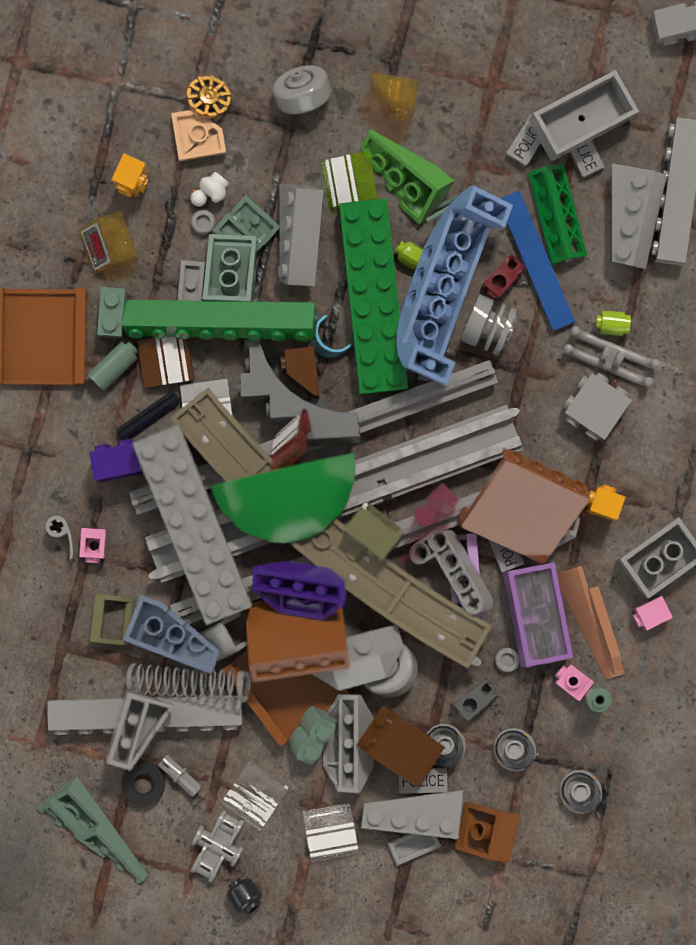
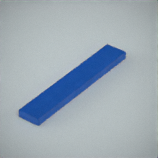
[500,190,575,331]

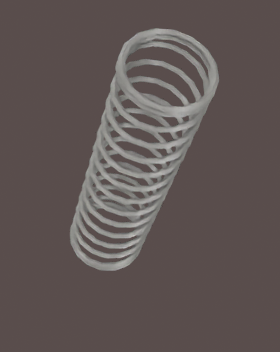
[126,664,250,702]

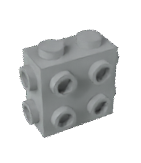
[563,373,632,442]

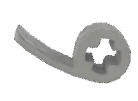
[46,516,76,560]

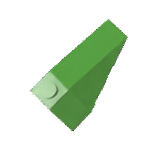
[360,130,454,224]

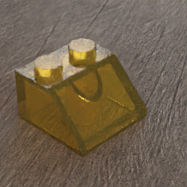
[370,72,419,120]

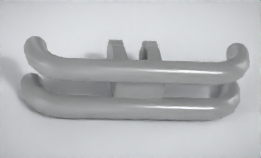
[564,326,660,386]

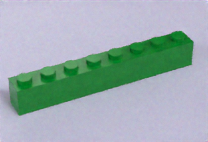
[122,300,318,341]

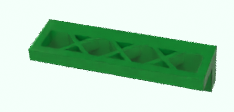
[528,164,587,265]

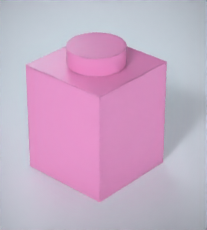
[633,596,673,630]

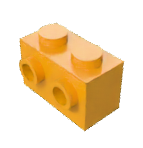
[112,153,149,198]
[585,485,625,521]

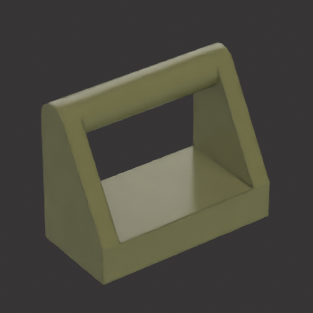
[90,593,136,646]

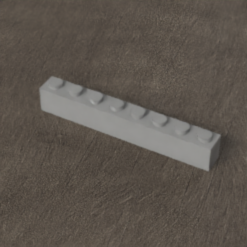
[48,695,243,735]

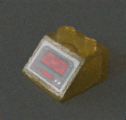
[78,210,139,275]

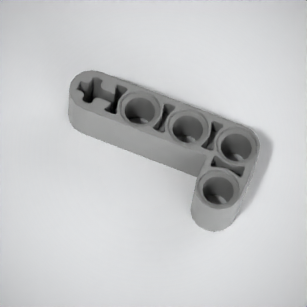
[410,530,493,614]

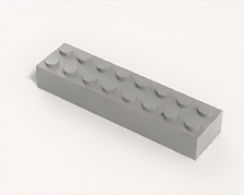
[133,424,252,625]

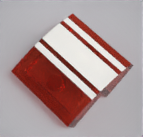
[271,409,311,471]

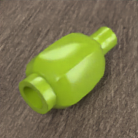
[394,241,423,270]

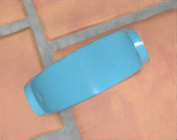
[311,314,353,358]

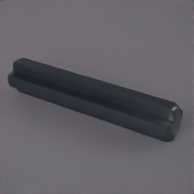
[116,391,179,440]

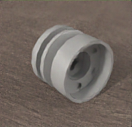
[460,294,517,356]

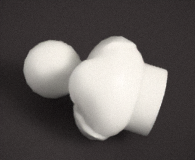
[191,172,229,206]

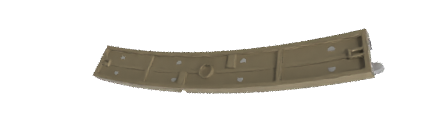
[170,386,492,668]

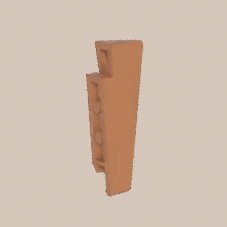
[557,566,625,679]

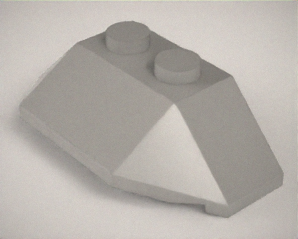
[312,625,404,690]
[323,694,374,793]

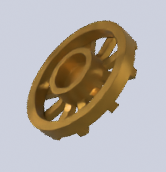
[186,76,231,118]

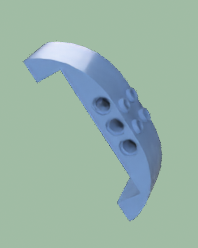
[397,185,513,385]

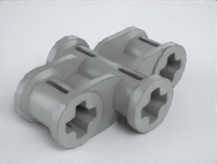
[190,809,244,882]

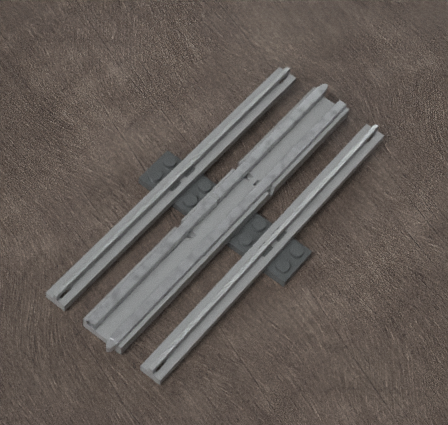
[129,360,523,624]

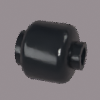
[226,877,262,915]

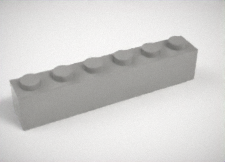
[651,117,696,266]

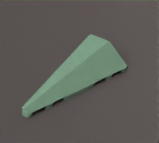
[37,777,148,884]

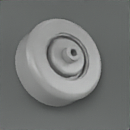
[272,65,332,114]
[363,644,418,698]

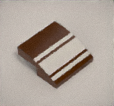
[137,337,195,388]

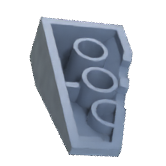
[123,595,221,674]

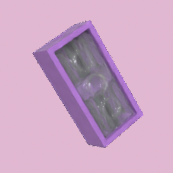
[502,562,573,667]

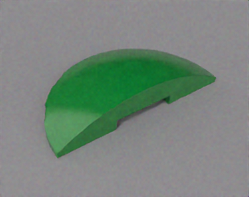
[211,453,355,543]

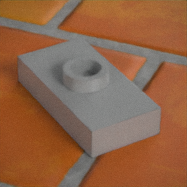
[178,260,205,301]

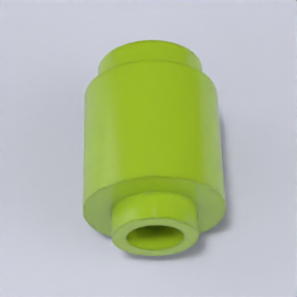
[595,310,631,336]

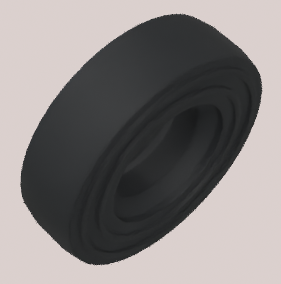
[121,762,165,806]

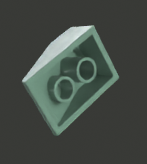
[203,234,257,302]

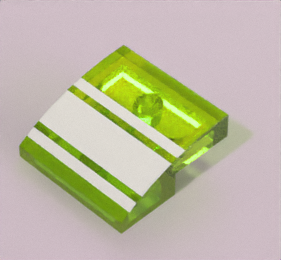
[321,151,378,209]

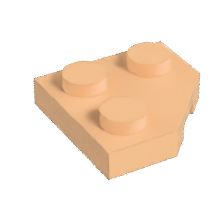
[171,110,227,161]

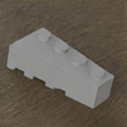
[651,1,696,46]
[612,163,667,269]
[278,184,323,286]
[361,790,463,839]

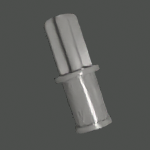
[158,755,201,796]

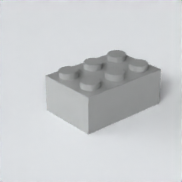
[617,517,696,599]

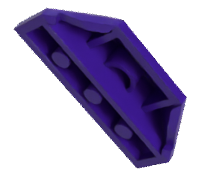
[252,561,345,620]

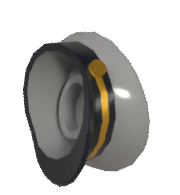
[427,724,466,768]
[493,728,536,771]
[559,770,602,814]

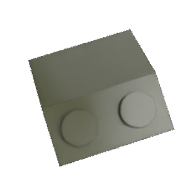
[344,501,404,560]

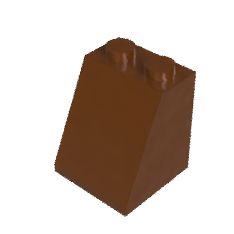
[356,705,445,787]

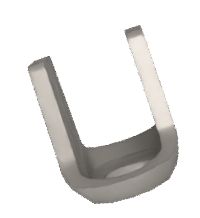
[201,612,248,662]

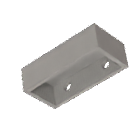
[528,70,639,162]

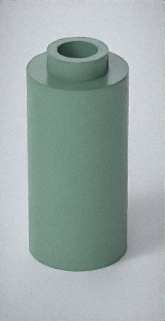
[87,341,138,391]
[583,686,612,712]

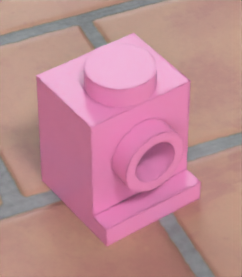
[80,528,108,563]
[554,664,594,701]

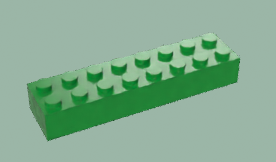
[339,198,408,396]

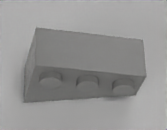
[105,690,175,770]

